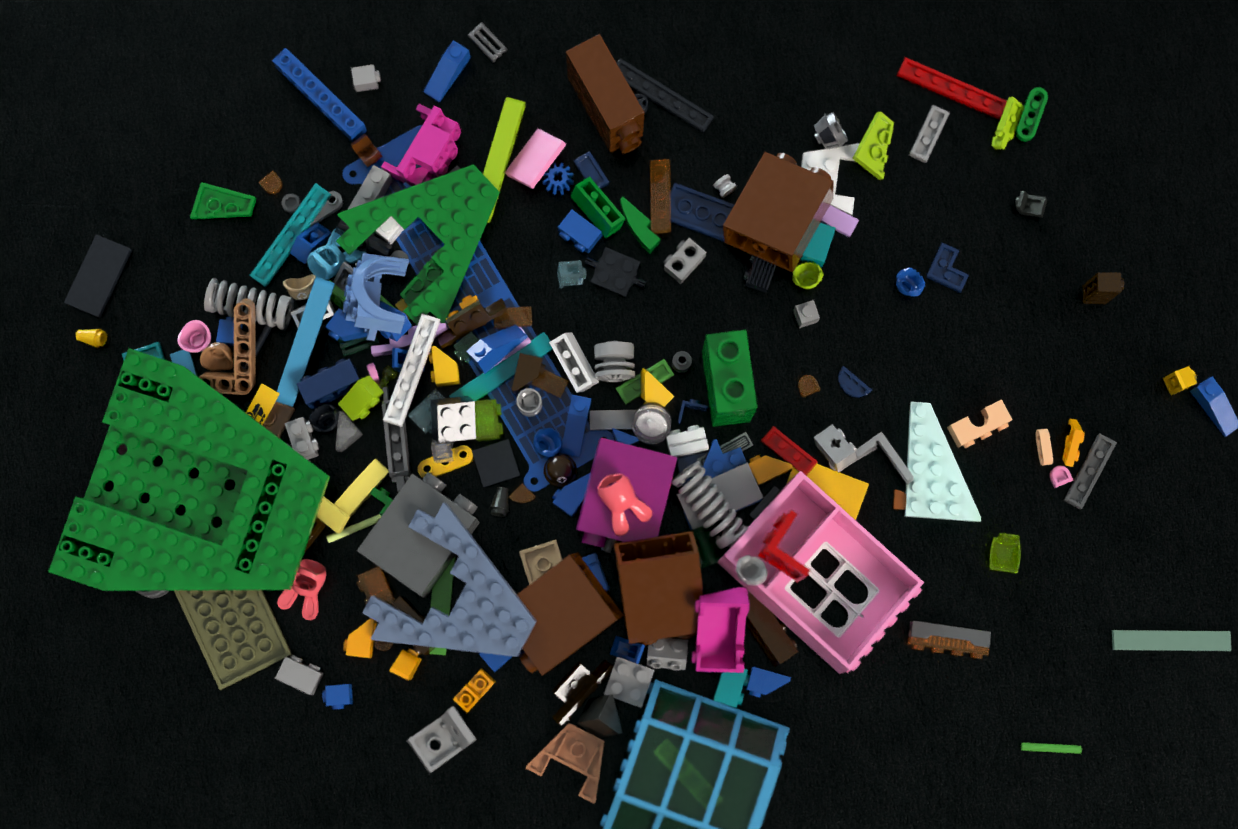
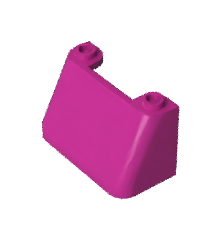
[692,587,749,673]

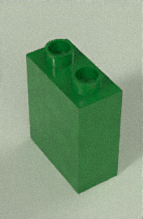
[702,330,757,427]

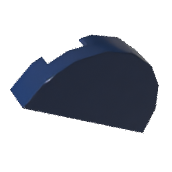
[838,366,872,398]

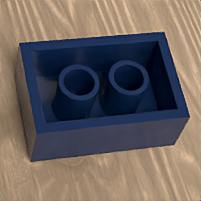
[297,358,361,410]

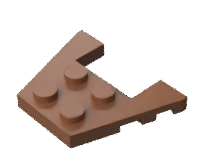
[526,723,604,803]

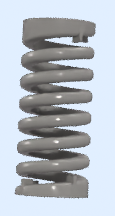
[204,278,294,330]
[671,461,748,549]

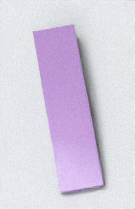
[371,323,448,357]

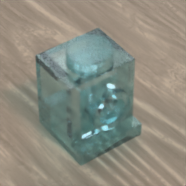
[557,260,586,288]

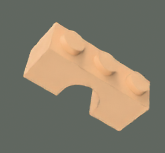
[947,400,1012,448]

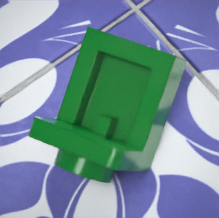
[370,487,393,516]

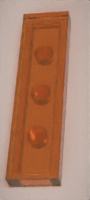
[650,159,671,233]

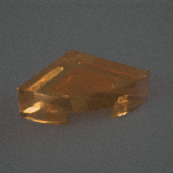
[509,484,536,503]

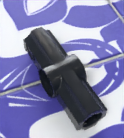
[335,220,393,257]

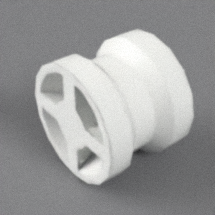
[713,174,737,198]

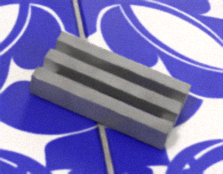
[468,23,507,63]

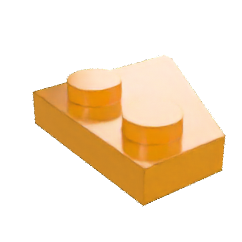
[1063,418,1085,467]

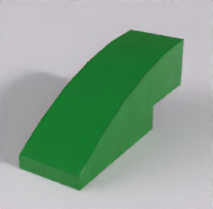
[620,197,660,254]

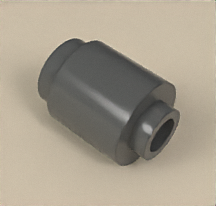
[672,351,692,373]

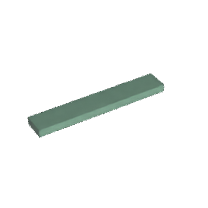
[1112,630,1231,651]

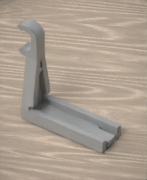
[829,432,914,485]

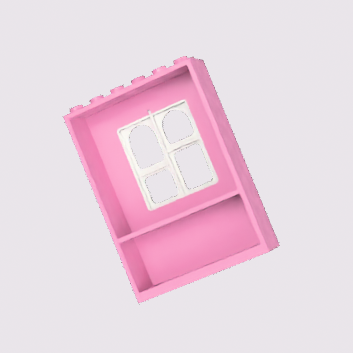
[717,471,924,674]

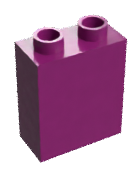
[576,438,678,548]

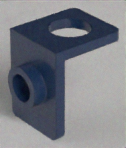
[677,399,708,424]

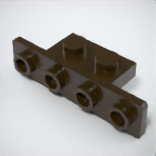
[437,298,507,348]
[553,660,613,726]

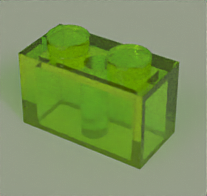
[475,399,503,441]

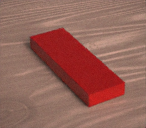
[761,426,818,476]

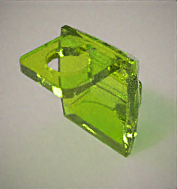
[990,533,1021,573]

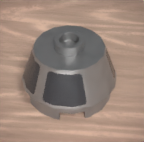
[814,112,848,149]

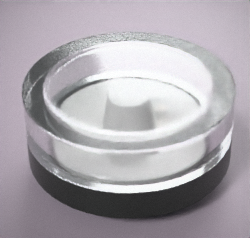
[632,403,671,444]

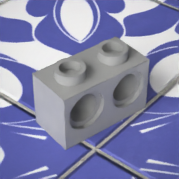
[664,238,706,284]

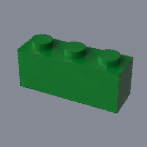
[570,176,626,238]

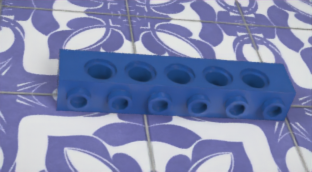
[272,48,367,142]

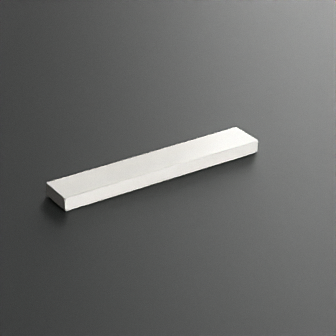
[383,314,440,427]

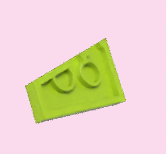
[852,112,894,180]

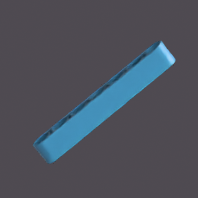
[276,277,335,407]

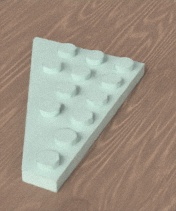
[905,402,981,522]

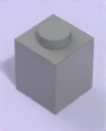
[351,64,381,92]
[793,300,820,328]

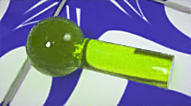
[378,365,397,391]

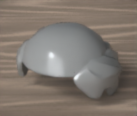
[736,555,768,586]

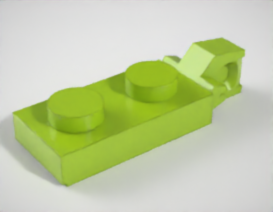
[992,97,1024,150]

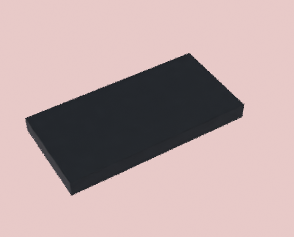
[64,234,132,318]

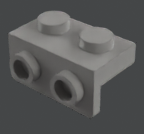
[646,638,688,671]

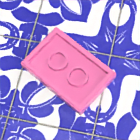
[505,129,566,189]

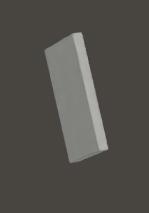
[677,462,763,530]

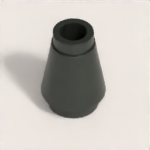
[490,487,509,517]

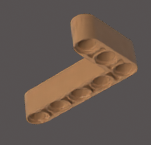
[199,299,256,395]

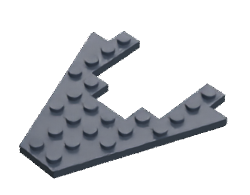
[362,503,537,657]

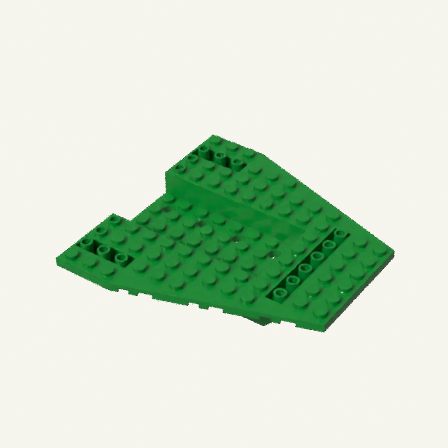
[49,348,330,591]

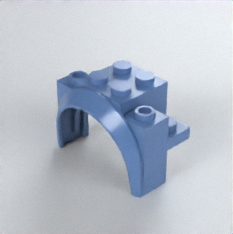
[342,253,409,341]

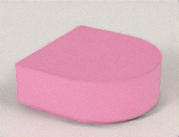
[366,363,380,384]
[1050,466,1073,488]

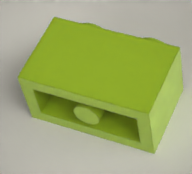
[338,375,384,421]

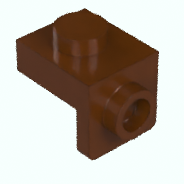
[351,134,383,168]

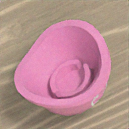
[178,320,211,353]

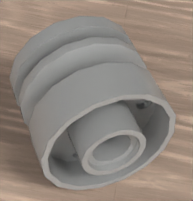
[594,341,635,382]

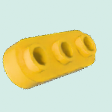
[418,445,473,478]

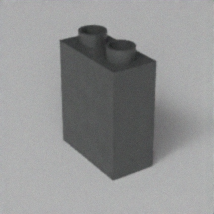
[357,472,480,598]

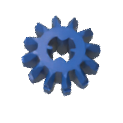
[542,163,574,195]

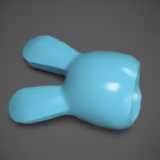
[307,229,366,280]

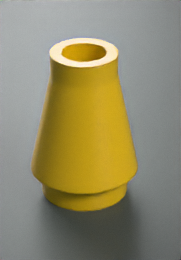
[76,329,107,348]

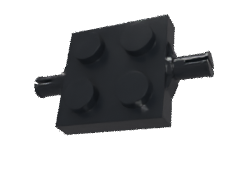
[585,247,647,297]

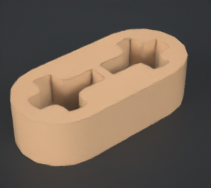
[1036,429,1053,466]

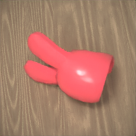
[597,474,653,536]
[277,559,326,620]

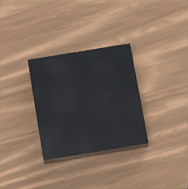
[472,439,520,488]

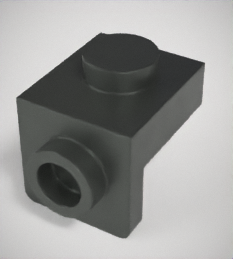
[1015,191,1047,217]

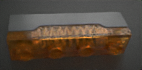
[907,621,991,659]

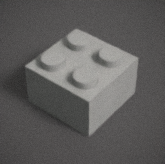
[604,657,654,707]

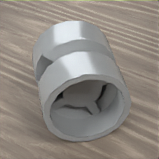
[517,388,542,417]

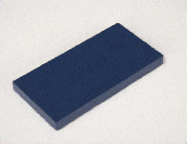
[661,183,734,241]

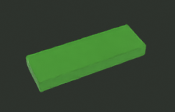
[616,359,674,405]

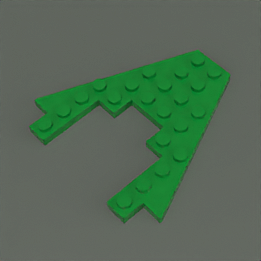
[336,164,500,325]

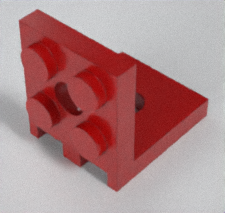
[758,510,811,582]

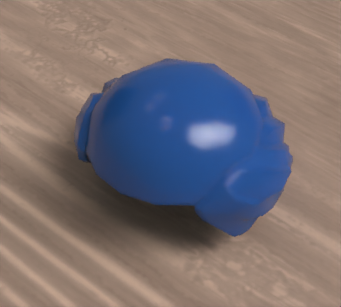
[896,268,925,297]
[533,428,562,457]

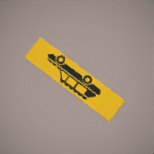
[246,384,280,426]

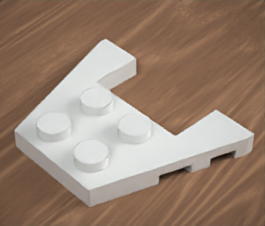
[801,143,860,216]

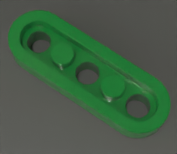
[1016,88,1048,141]

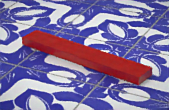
[897,57,1007,120]

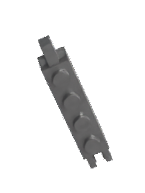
[382,387,411,492]

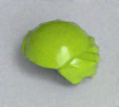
[792,261,823,289]

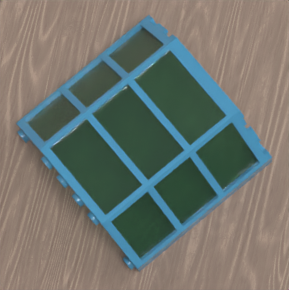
[600,680,790,829]

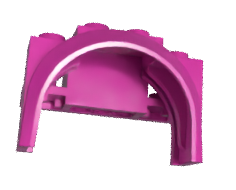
[381,104,461,186]

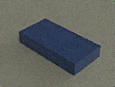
[574,151,609,189]

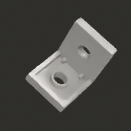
[407,707,476,773]

